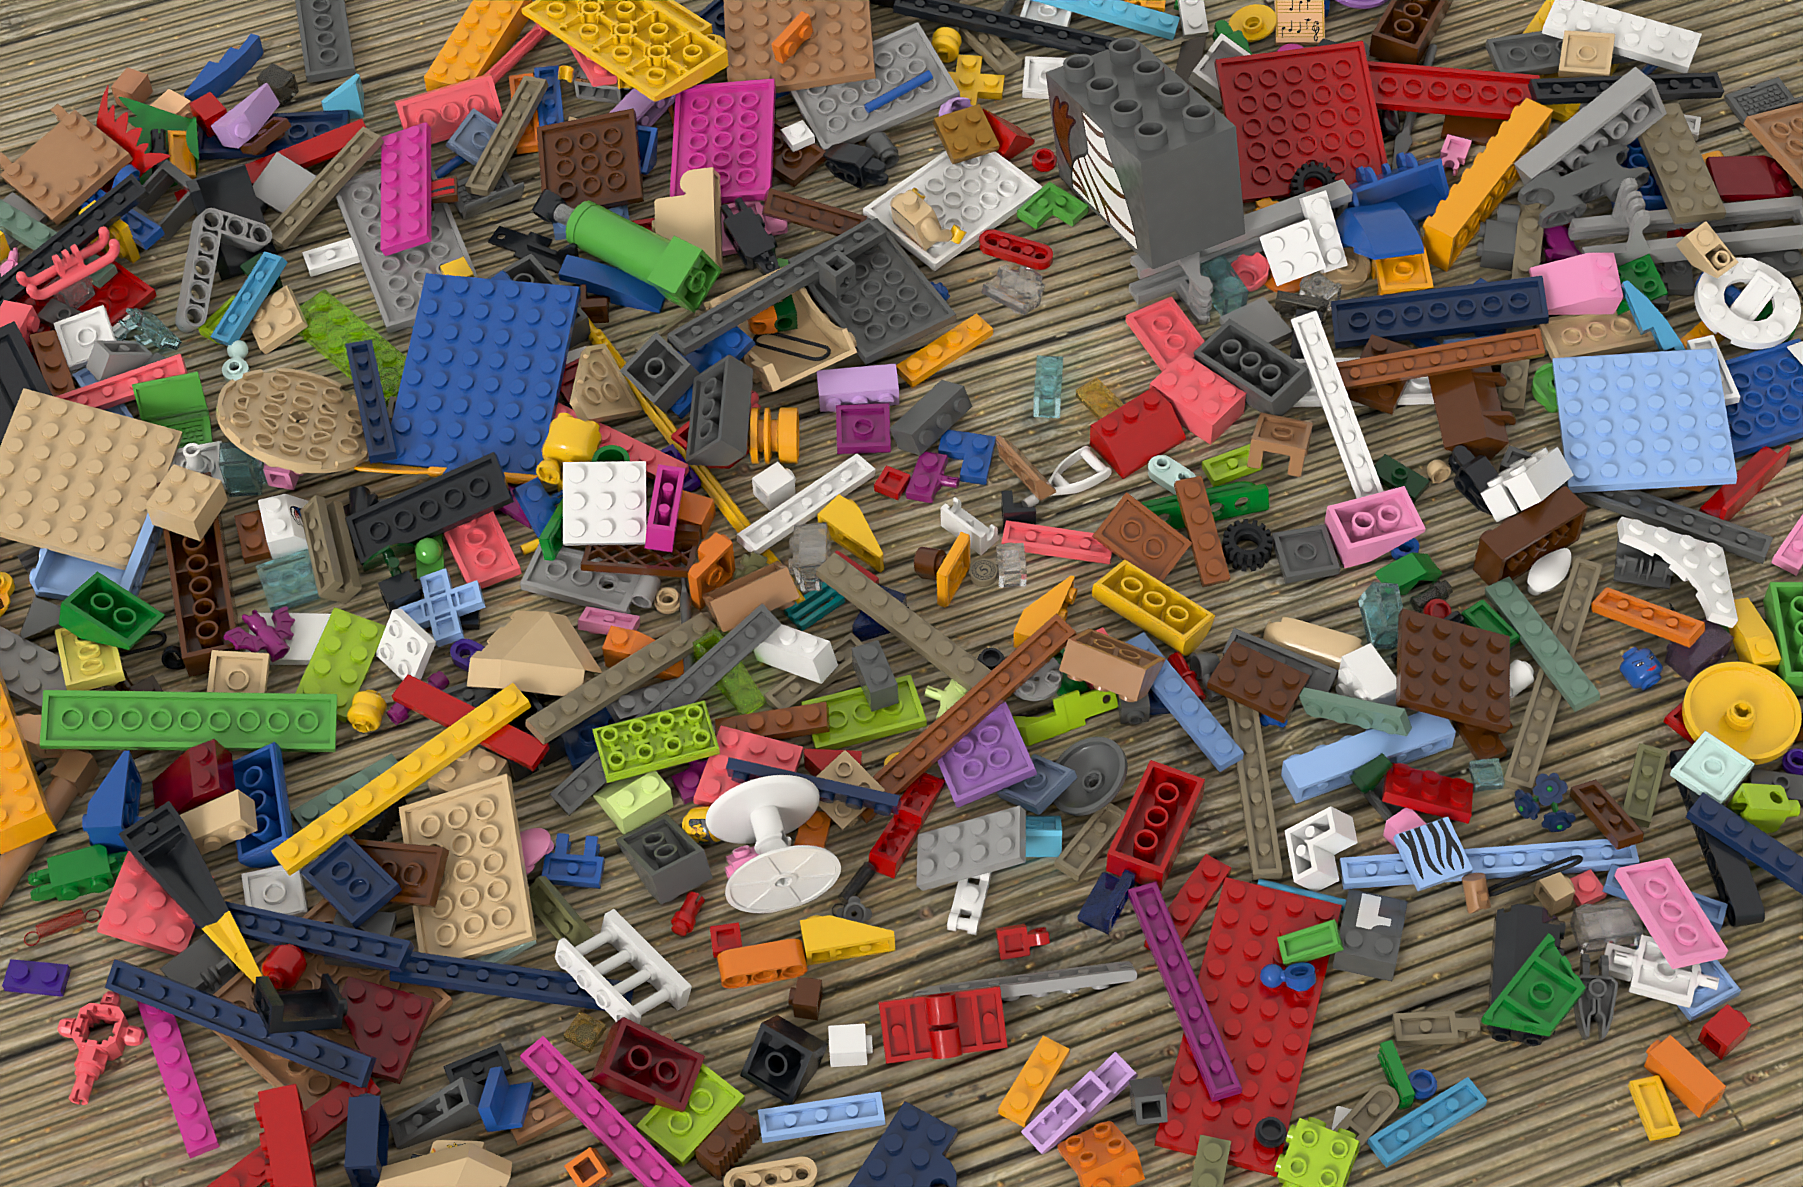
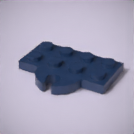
[848,1101,958,1187]

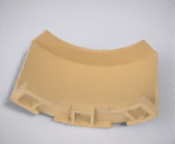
[703,265,857,392]

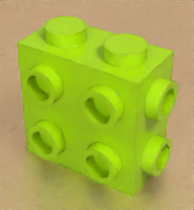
[1274,1117,1361,1187]

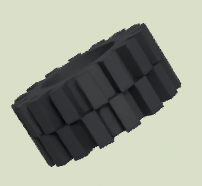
[1289,161,1338,197]
[1222,519,1273,572]

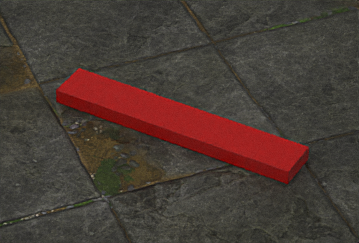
[392,674,550,771]

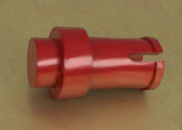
[671,891,705,936]

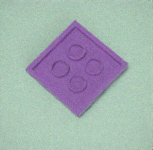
[937,702,1037,808]

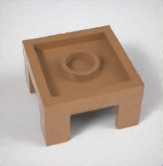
[1247,412,1313,477]

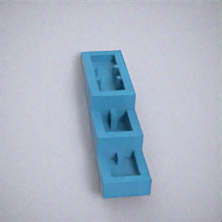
[1621,280,1685,352]

